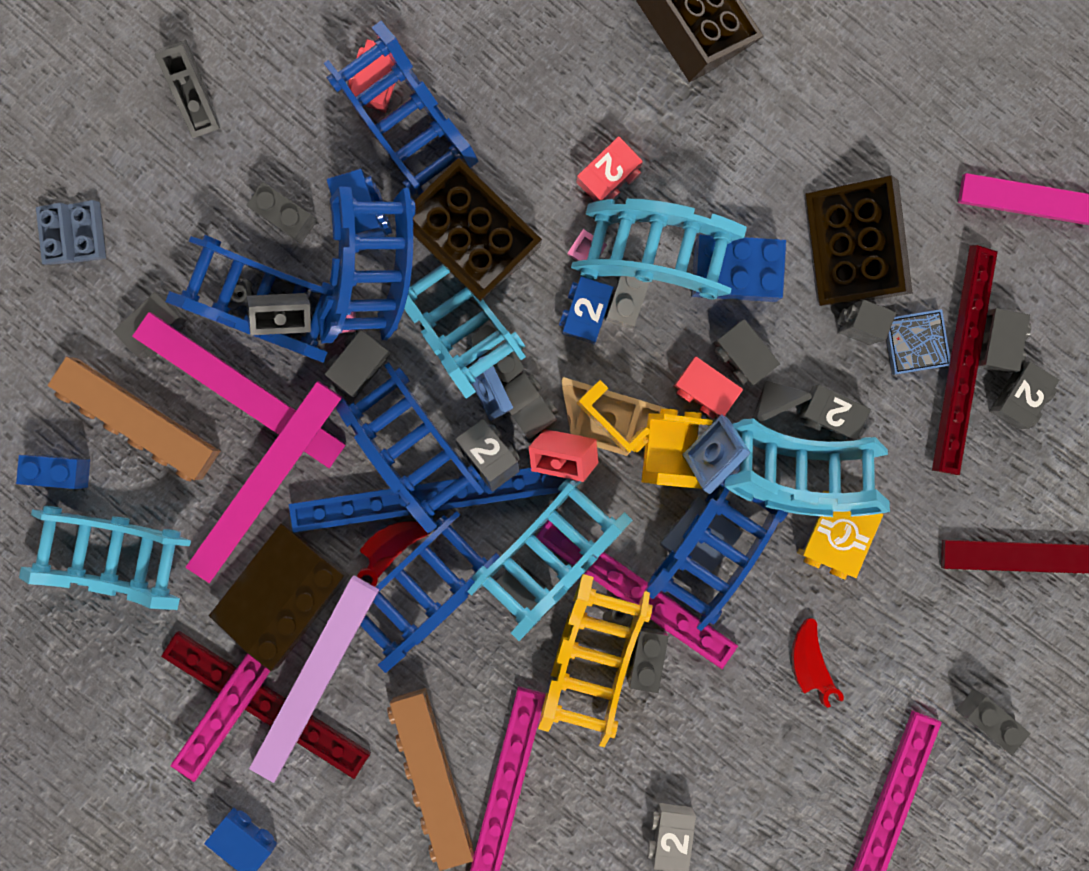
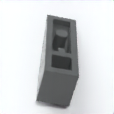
[155,39,220,138]

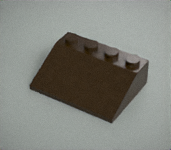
[636,0,764,82]
[413,158,542,302]
[805,175,913,306]
[209,523,349,671]

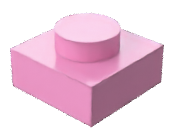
[567,229,607,261]

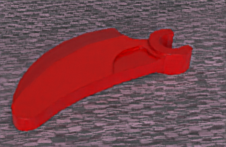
[357,521,432,587]
[791,618,844,708]

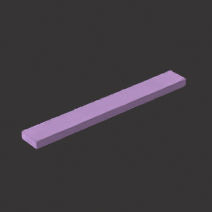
[249,576,379,783]

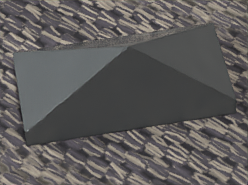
[752,381,812,423]

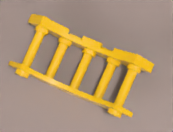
[538,574,653,747]

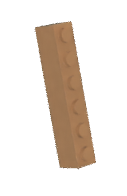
[47,356,221,482]
[387,688,474,871]

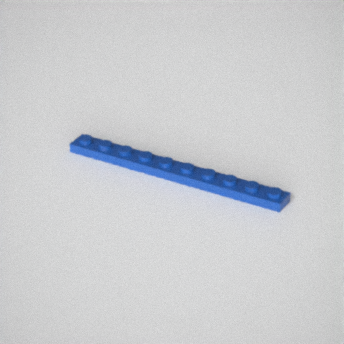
[289,468,567,533]

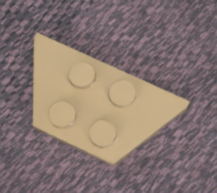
[561,377,668,456]

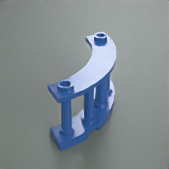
[324,21,479,196]
[317,187,415,343]
[165,235,335,363]
[335,362,484,534]
[645,464,789,631]
[360,511,500,673]

